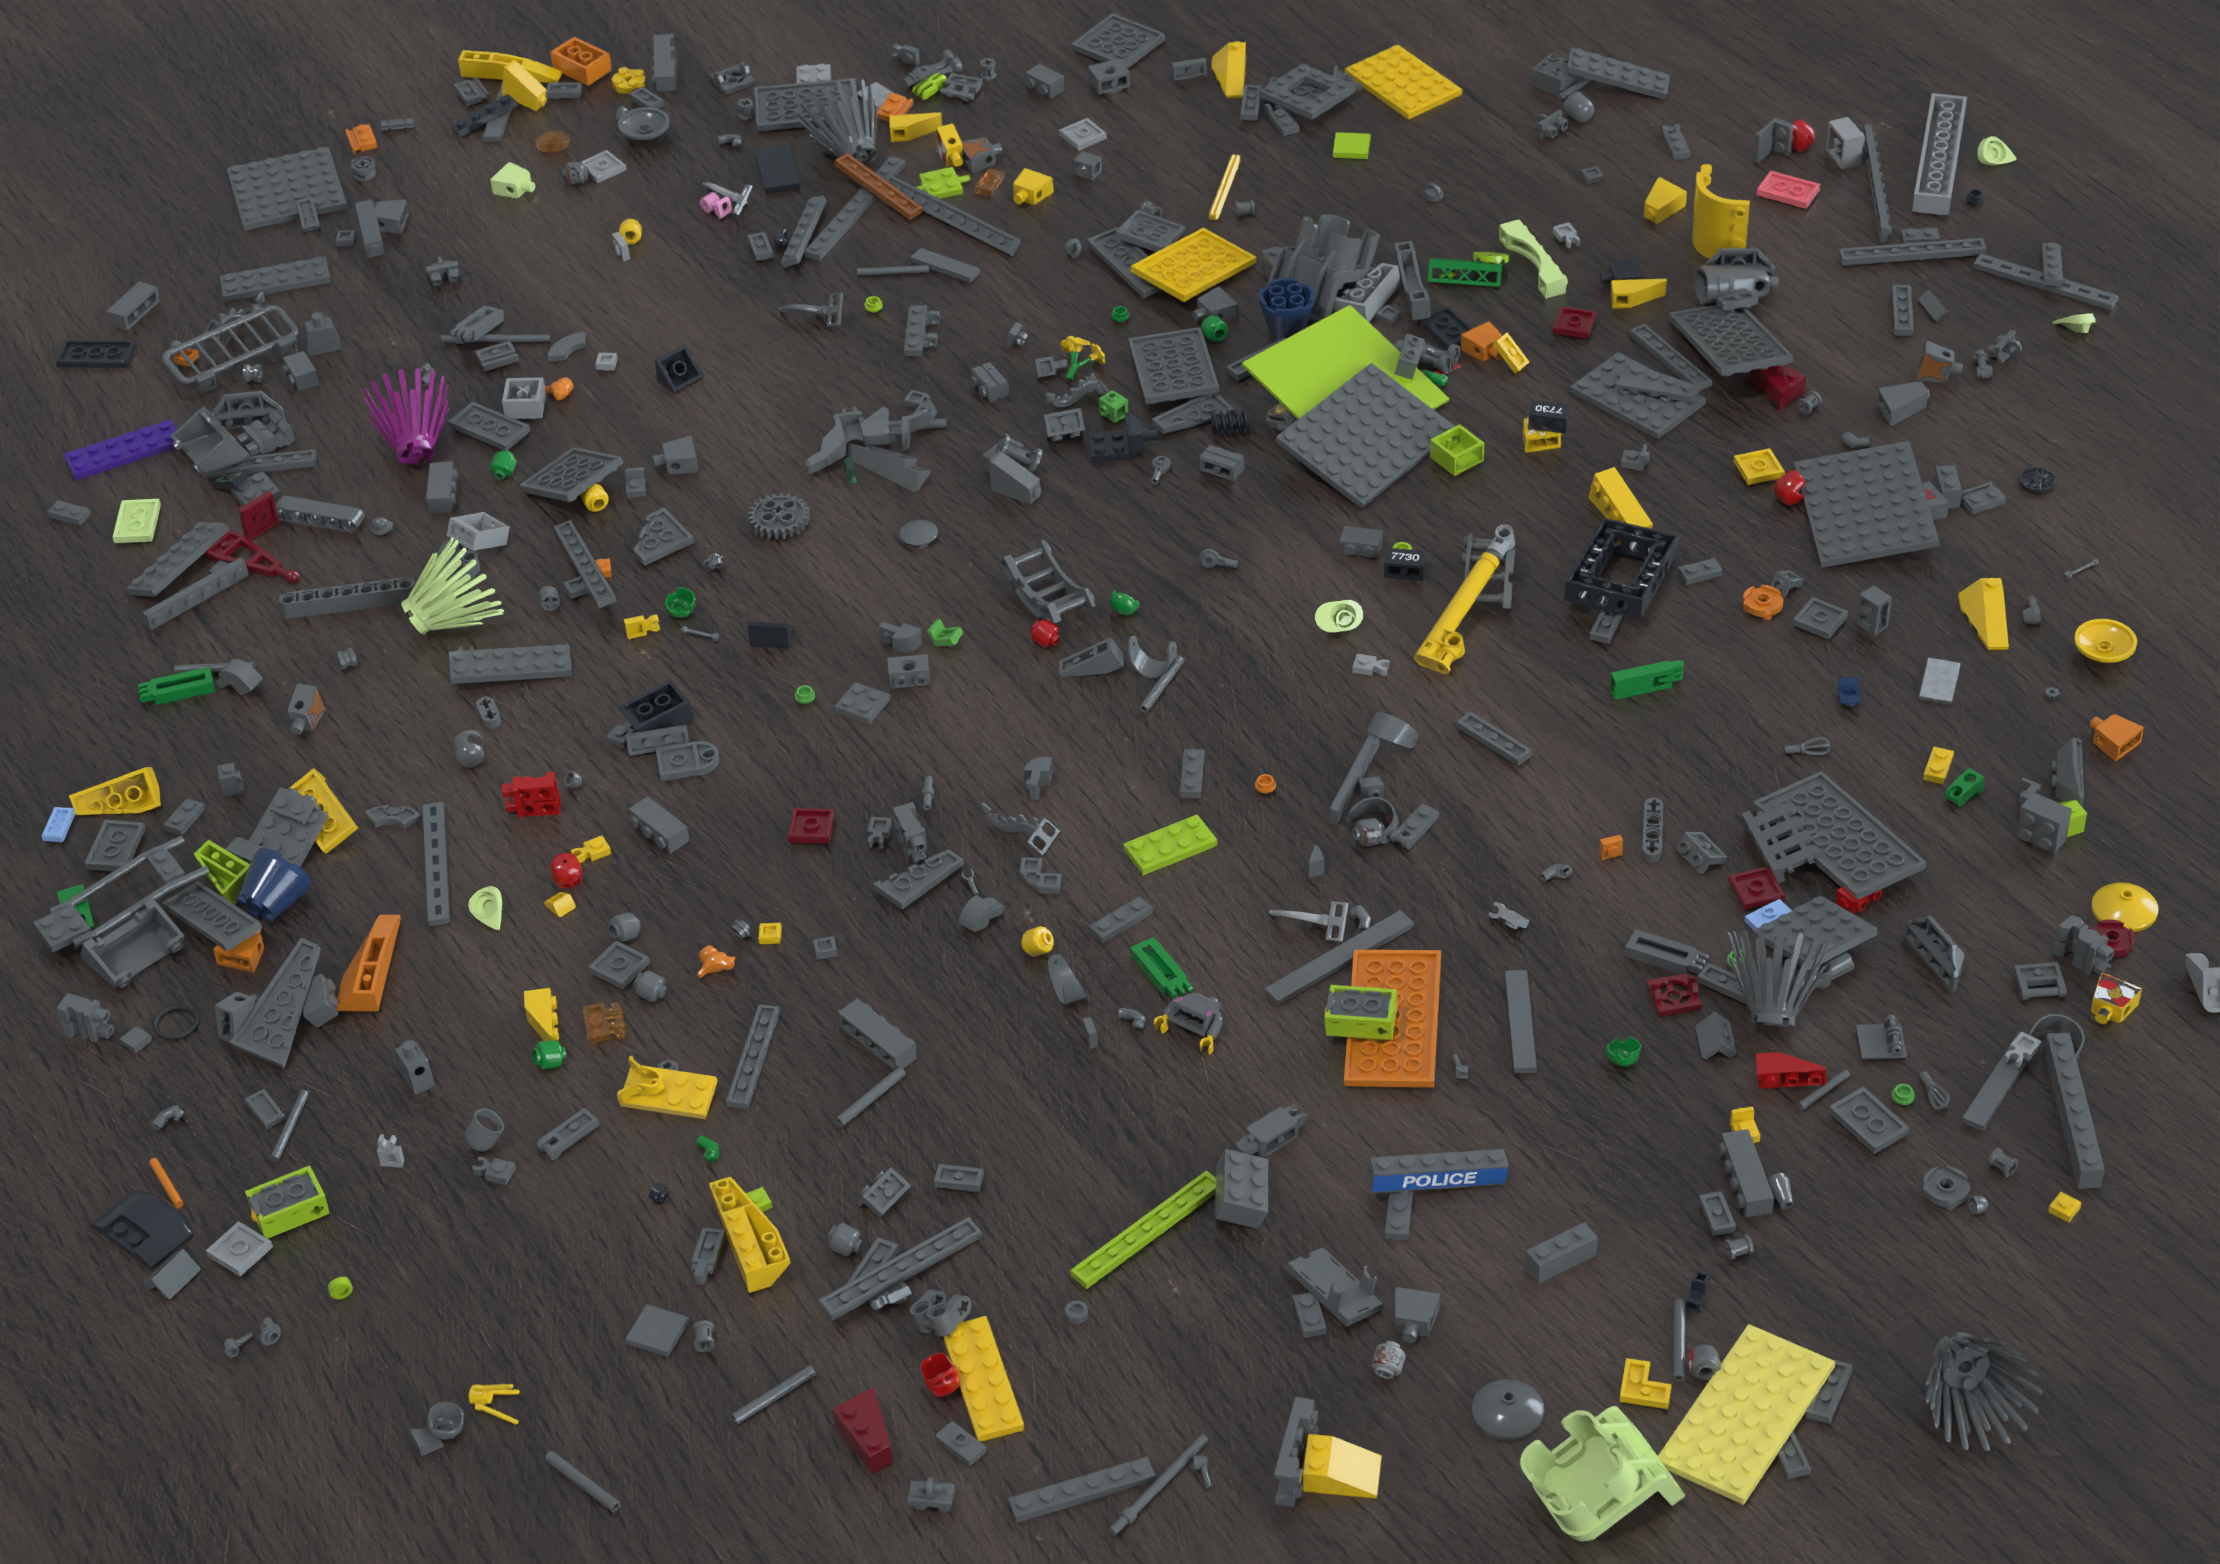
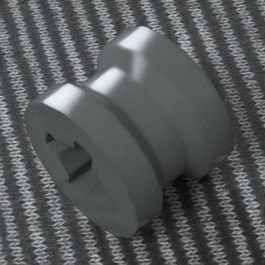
[243,364,263,383]
[538,586,560,611]
[336,647,357,670]

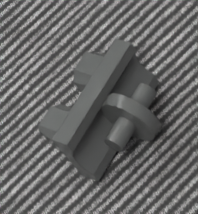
[1537,110,1568,140]
[426,257,460,286]
[1988,330,2022,364]
[907,1477,955,1512]

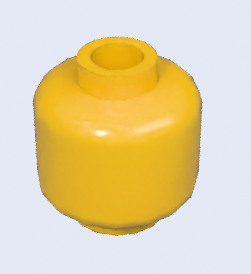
[619,219,642,245]
[581,484,608,512]
[1021,926,1054,957]

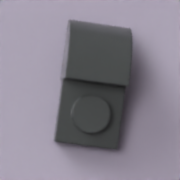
[879,622,922,653]
[1024,757,1053,800]
[958,895,1005,932]

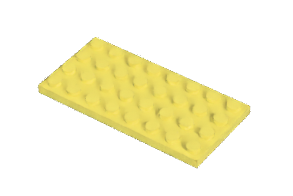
[1658,1324,1835,1505]

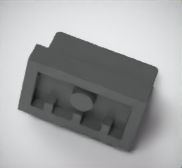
[1754,117,1794,164]

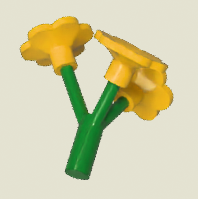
[1061,336,1106,381]

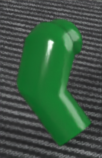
[1421,370,1448,387]

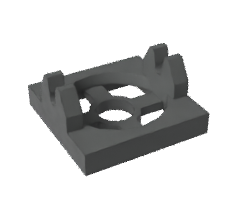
[710,62,755,95]

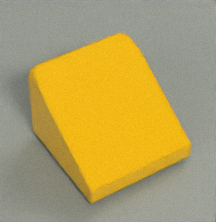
[544,892,576,917]

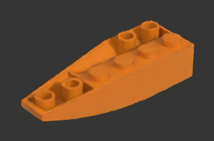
[337,915,401,1011]

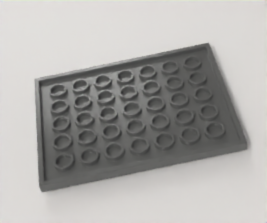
[1275,363,1455,509]
[1794,441,1940,568]

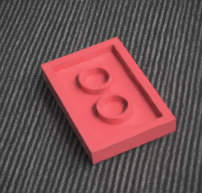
[1756,171,1820,209]

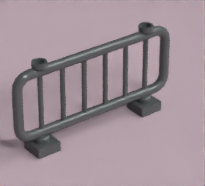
[162,305,299,395]

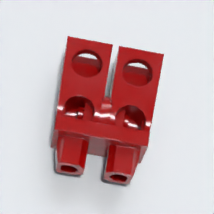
[502,772,561,818]

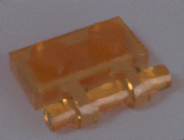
[583,1002,627,1044]

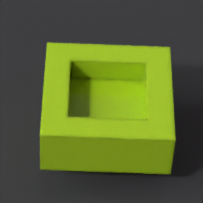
[746,1187,773,1212]

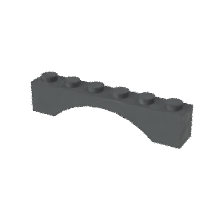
[1394,241,1431,320]

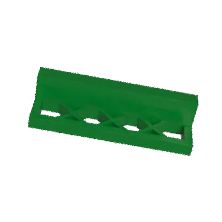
[1428,258,1503,287]

